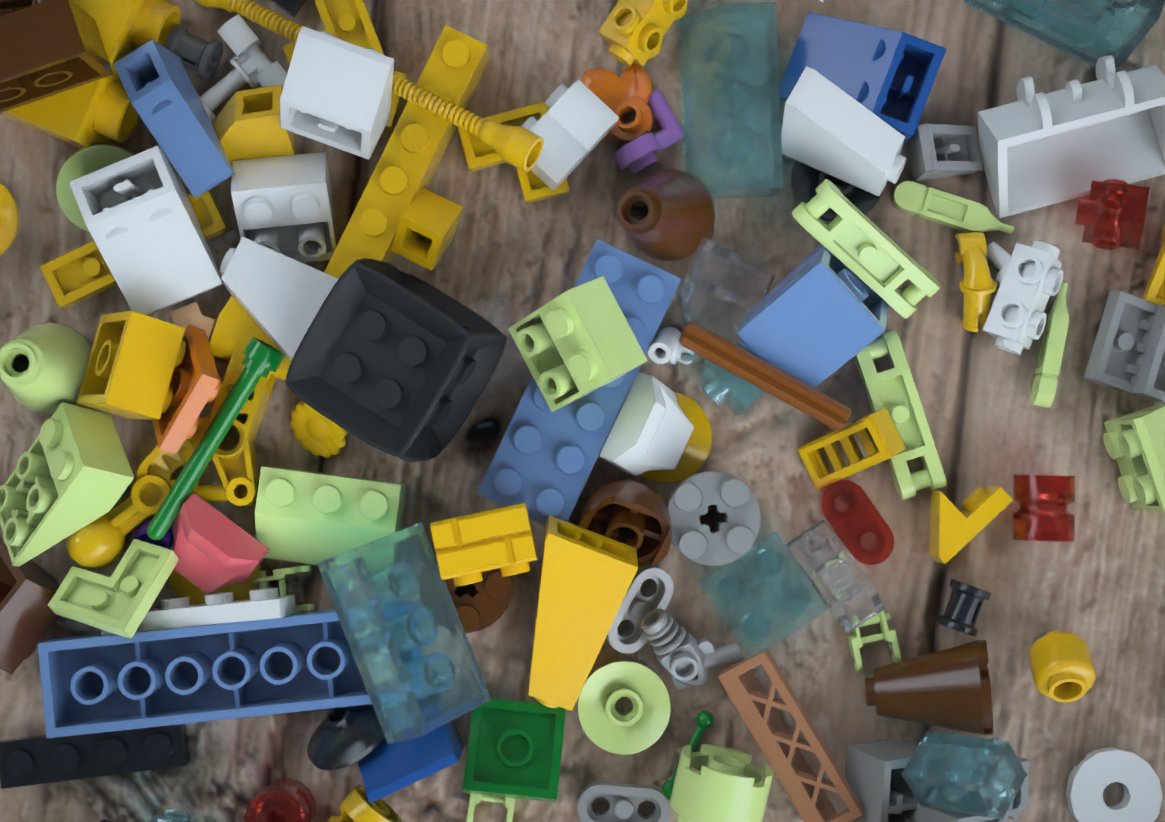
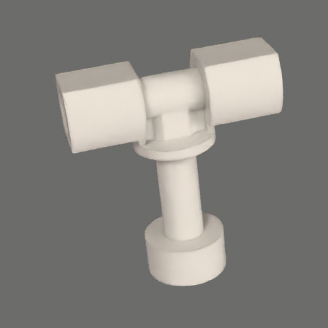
[198,14,287,124]

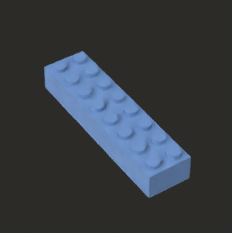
[37,599,430,738]

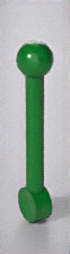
[662,710,714,800]

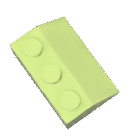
[255,466,407,575]

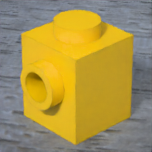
[390,187,464,271]

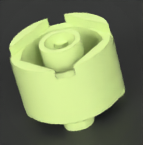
[669,744,774,822]

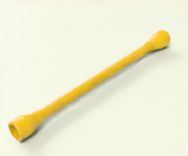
[192,0,544,172]

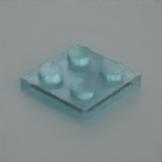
[699,531,828,657]

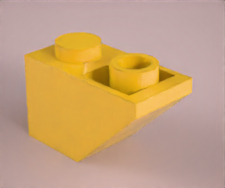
[212,84,295,166]

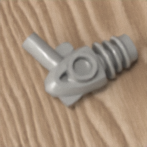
[640,609,744,690]

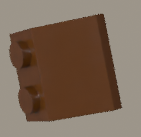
[0,536,61,674]

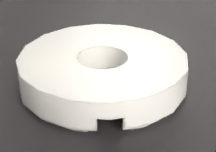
[1065,747,1163,822]

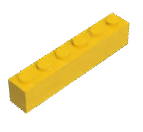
[324,25,490,279]

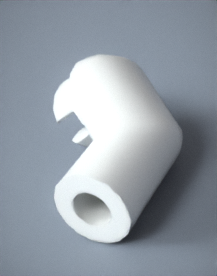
[648,327,695,365]

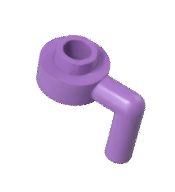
[613,89,684,175]

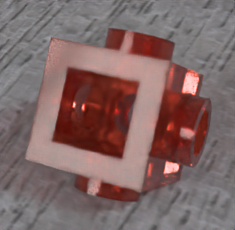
[1075,179,1150,250]

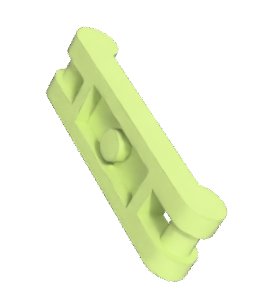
[792,179,941,318]
[853,329,947,500]

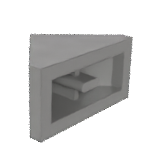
[906,123,984,183]

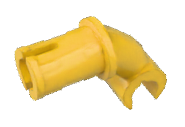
[954,232,997,332]

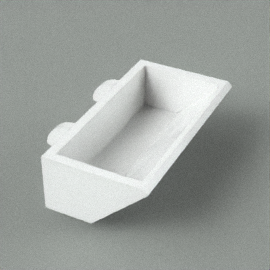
[978,55,1165,219]

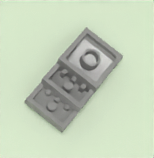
[1084,291,1165,405]

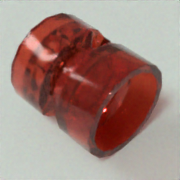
[1012,475,1076,542]
[244,778,316,822]

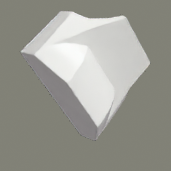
[599,372,694,476]

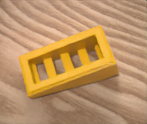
[797,408,905,489]

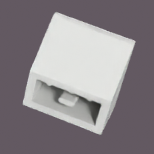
[280,26,394,160]
[231,152,337,263]

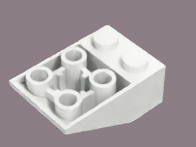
[69,146,224,316]

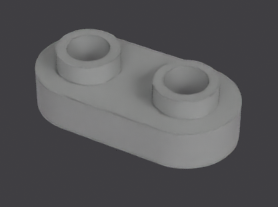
[605,563,674,653]
[577,781,670,822]

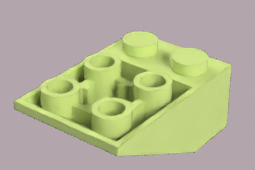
[0,402,134,567]

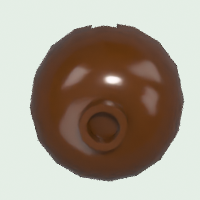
[579,479,672,568]

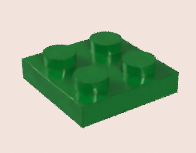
[463,696,566,802]

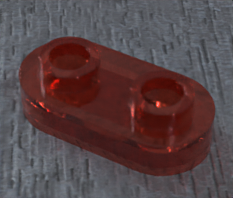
[819,480,894,565]

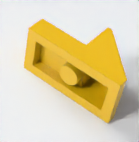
[929,486,1013,564]

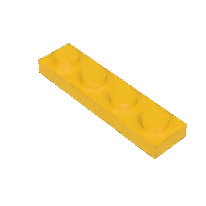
[40,189,230,309]

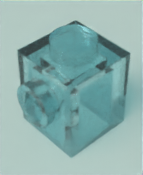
[699,342,765,416]

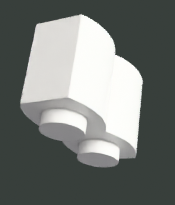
[521,79,619,191]

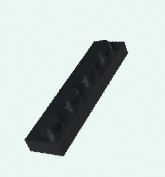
[0,724,190,789]

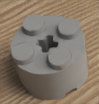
[666,471,761,566]

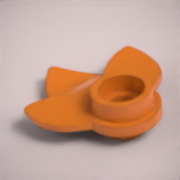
[581,63,653,142]

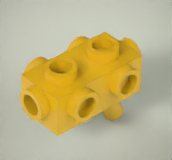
[598,0,688,67]

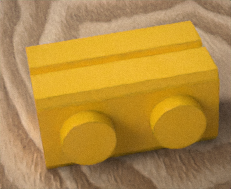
[430,502,538,587]

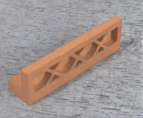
[717,648,865,822]

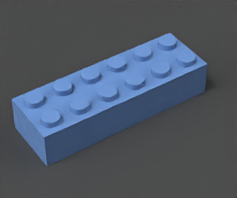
[477,239,682,526]

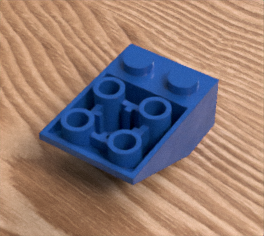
[775,12,946,146]

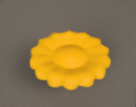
[290,401,347,458]

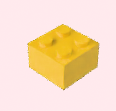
[76,310,186,420]

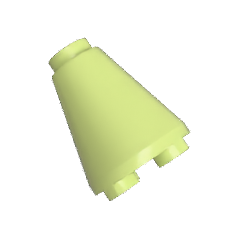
[0,323,92,415]

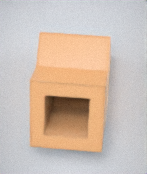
[170,302,217,343]

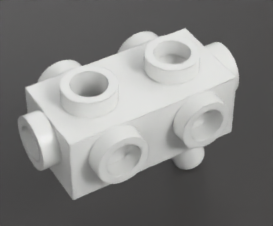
[983,241,1063,355]

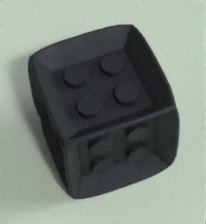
[285,258,507,462]

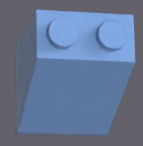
[737,243,889,388]

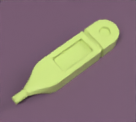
[891,181,1014,234]
[1030,282,1069,408]

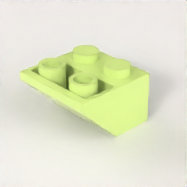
[508,276,648,412]
[1103,404,1165,511]

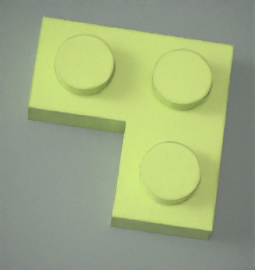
[48,539,179,639]

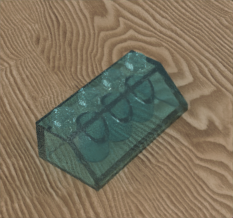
[679,2,783,199]
[317,522,492,744]

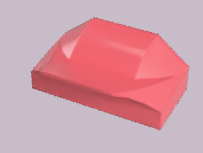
[171,493,269,594]

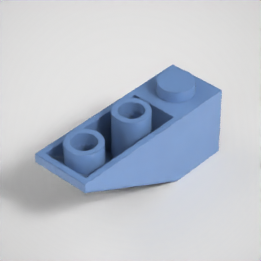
[113,40,235,197]

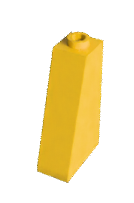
[528,515,638,711]

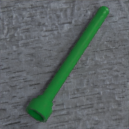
[147,336,285,540]

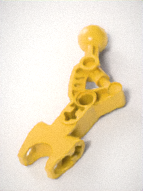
[65,295,291,570]

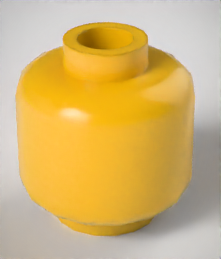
[1028,631,1096,702]

